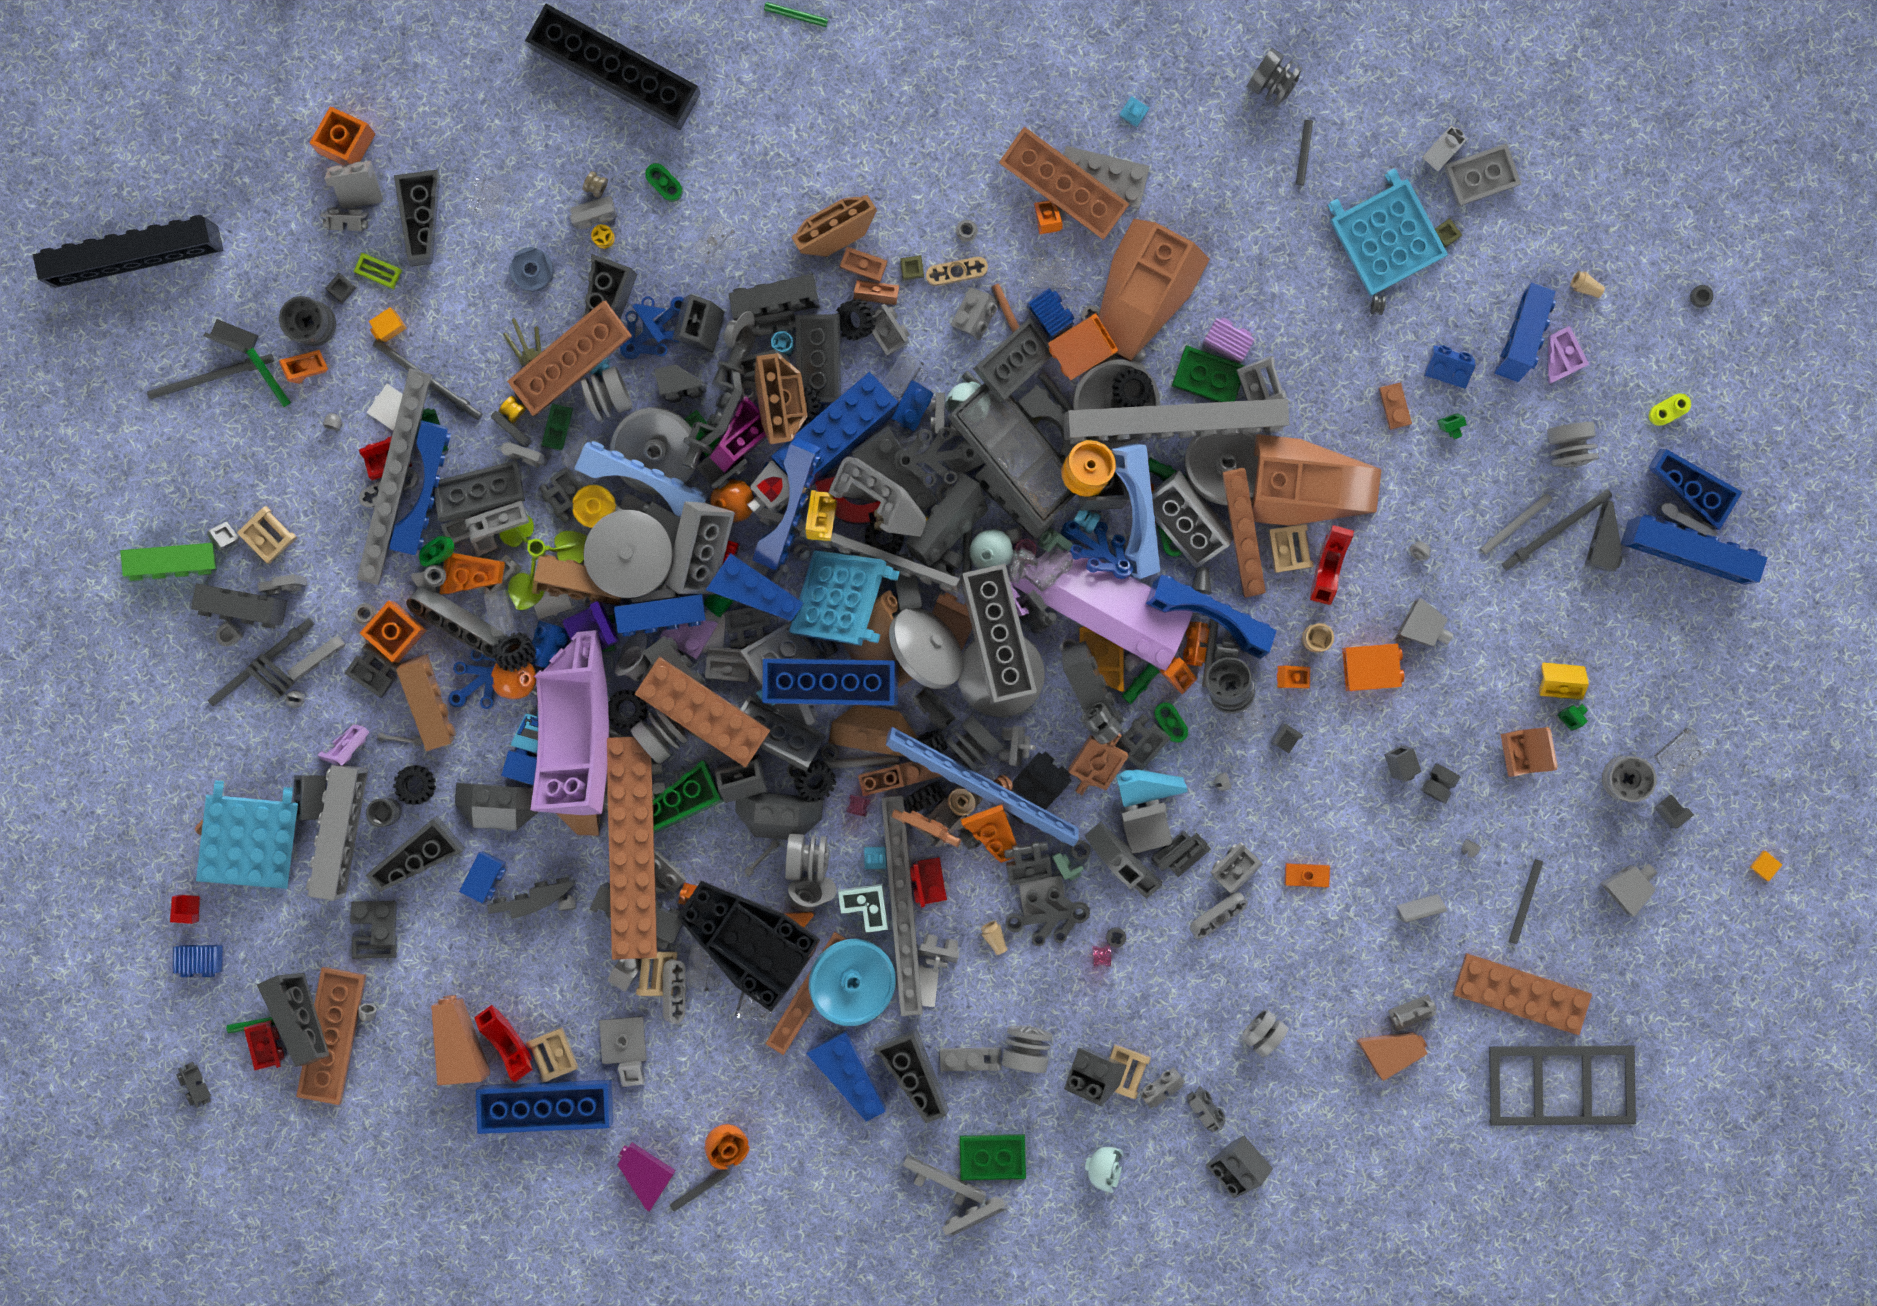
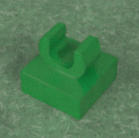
[1437,413,1467,439]
[1557,704,1588,731]

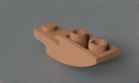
[858,753,944,796]

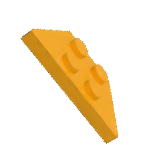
[1079,626,1124,692]

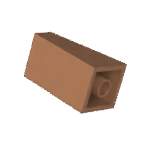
[431,995,490,1085]

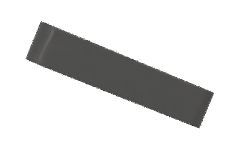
[406,586,506,659]

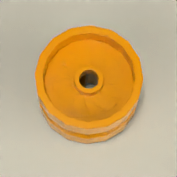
[1061,440,1116,497]

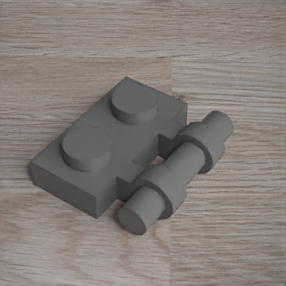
[538,466,583,523]
[1018,590,1057,633]
[724,607,772,649]
[344,643,400,698]
[1115,714,1171,770]
[1004,841,1052,886]

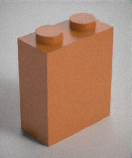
[1048,313,1118,381]
[1342,643,1405,691]

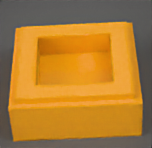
[1750,850,1782,881]

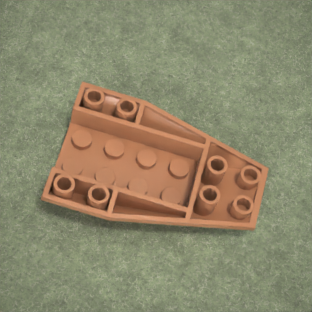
[1098,219,1210,362]
[1251,434,1381,526]

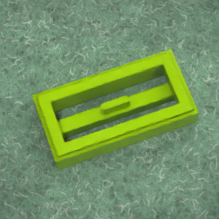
[353,253,403,290]

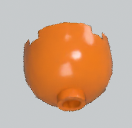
[710,479,754,523]
[491,662,536,700]
[704,1124,750,1170]

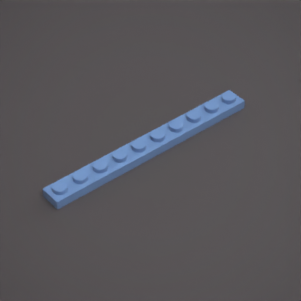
[886,727,1079,847]

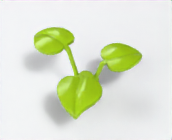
[499,515,587,610]

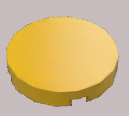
[572,485,616,528]

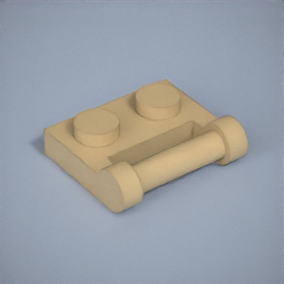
[237,506,297,564]
[1268,524,1314,573]
[636,951,677,996]
[526,1027,579,1083]
[1109,1044,1151,1099]

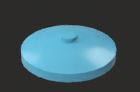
[809,939,896,1026]

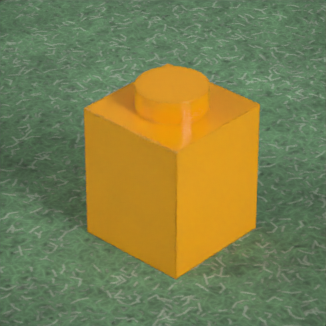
[369,307,407,343]

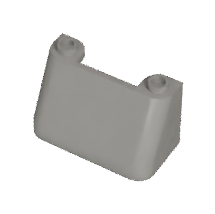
[828,457,926,537]

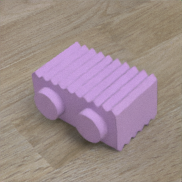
[1202,318,1255,364]

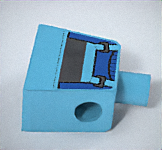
[511,710,538,753]

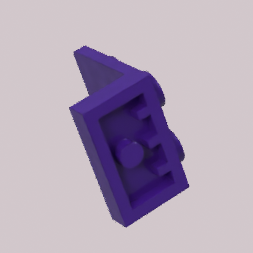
[563,601,620,651]

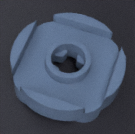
[509,247,554,292]

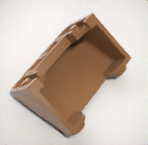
[842,590,913,688]

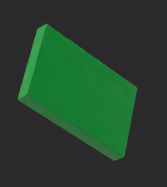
[1171,345,1245,402]
[960,1134,1026,1181]

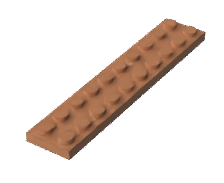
[607,737,657,960]

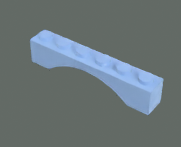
[574,441,708,517]
[1112,443,1160,579]

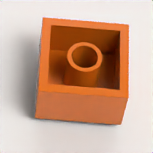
[309,106,375,165]
[360,600,427,663]

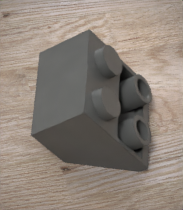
[672,294,725,353]
[654,364,707,403]
[715,754,767,803]
[1064,1048,1127,1106]
[1206,1136,1273,1198]

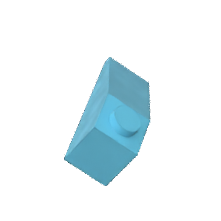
[1116,770,1188,807]

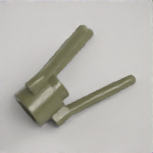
[503,318,542,366]

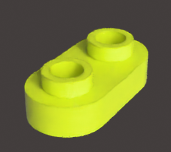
[1648,393,1691,426]

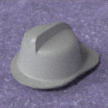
[724,311,756,357]
[615,632,650,681]
[788,874,837,912]

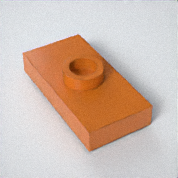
[1285,863,1330,887]

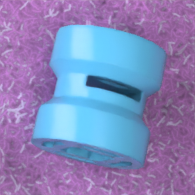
[771,331,794,356]
[1073,510,1101,534]

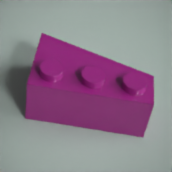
[710,395,767,473]

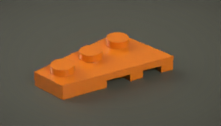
[439,553,505,595]
[960,804,1017,863]

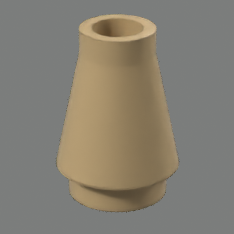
[1570,271,1605,298]
[981,921,1008,955]

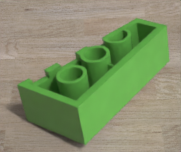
[120,543,217,581]

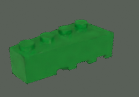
[653,760,724,834]

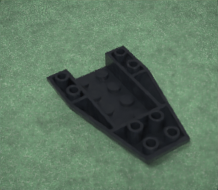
[677,881,820,1012]

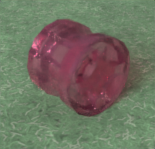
[1015,539,1037,562]
[846,794,871,817]
[1092,945,1111,968]

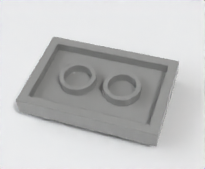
[1444,143,1521,207]
[739,621,817,689]
[942,1196,1009,1237]

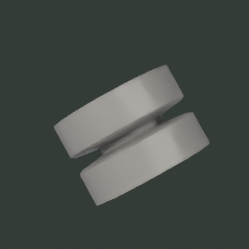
[1241,1009,1289,1058]

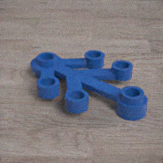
[620,296,683,359]
[1061,520,1133,579]
[448,649,497,709]

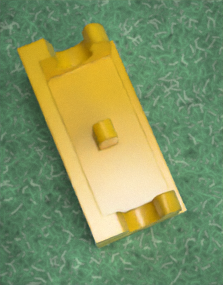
[805,490,837,541]

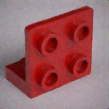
[910,857,947,908]

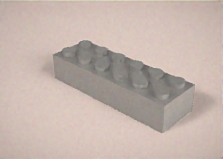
[960,564,1037,705]
[306,764,368,901]

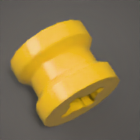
[591,224,615,249]
[498,396,526,423]

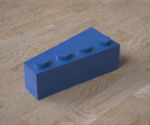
[1494,282,1556,382]
[1648,449,1743,530]
[706,553,804,622]
[613,594,706,637]
[806,1030,886,1122]

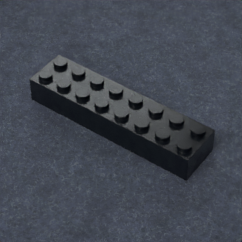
[525,3,701,130]
[32,215,223,288]

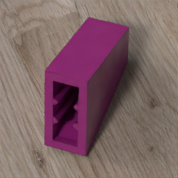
[617,1142,676,1212]

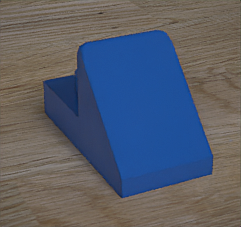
[632,303,666,342]

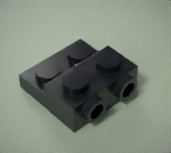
[1012,751,1072,810]

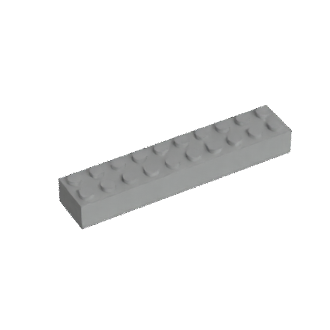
[1063,399,1289,444]

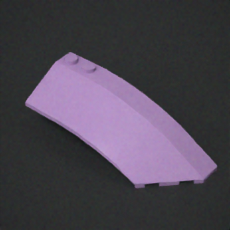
[1009,550,1193,671]
[530,630,609,815]

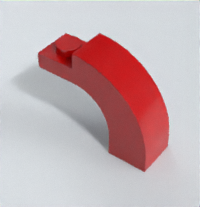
[816,477,881,524]
[1310,525,1354,605]
[474,1005,533,1082]

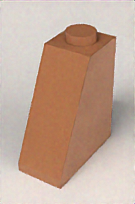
[1356,1032,1428,1081]

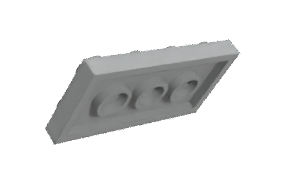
[1064,146,1150,209]

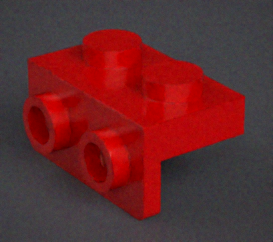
[359,436,412,481]
[244,1020,285,1071]

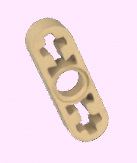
[926,257,988,286]

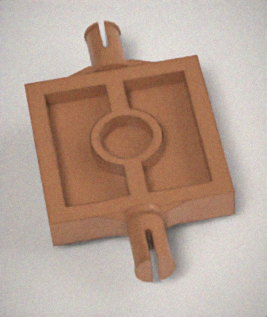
[1068,733,1129,795]
[891,809,961,848]

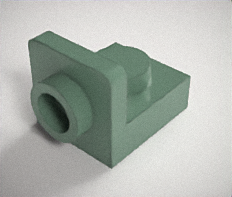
[1037,527,1073,552]
[1051,852,1084,881]

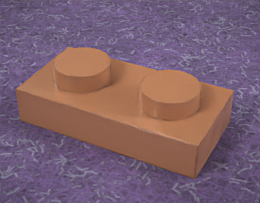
[839,247,888,283]
[853,280,899,305]
[1379,382,1412,430]

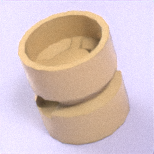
[1301,623,1334,652]
[948,785,983,816]

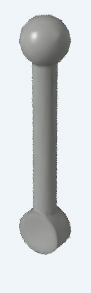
[377,732,422,746]
[745,840,779,875]

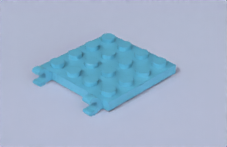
[1328,168,1448,297]
[789,550,900,646]
[196,780,298,889]

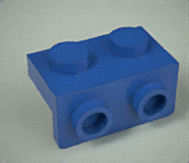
[1424,345,1476,389]
[891,380,934,432]
[531,621,569,668]

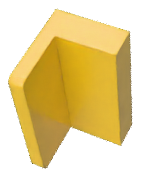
[1539,662,1589,700]

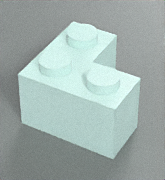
[838,884,888,932]

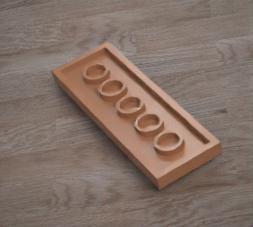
[999,126,1129,240]
[507,301,632,416]
[635,657,770,767]
[1453,953,1592,1035]
[296,967,366,1105]

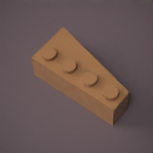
[532,555,621,605]
[396,654,456,751]

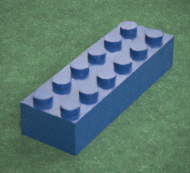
[771,371,899,490]
[1621,514,1768,585]
[762,659,899,705]
[476,1079,613,1134]

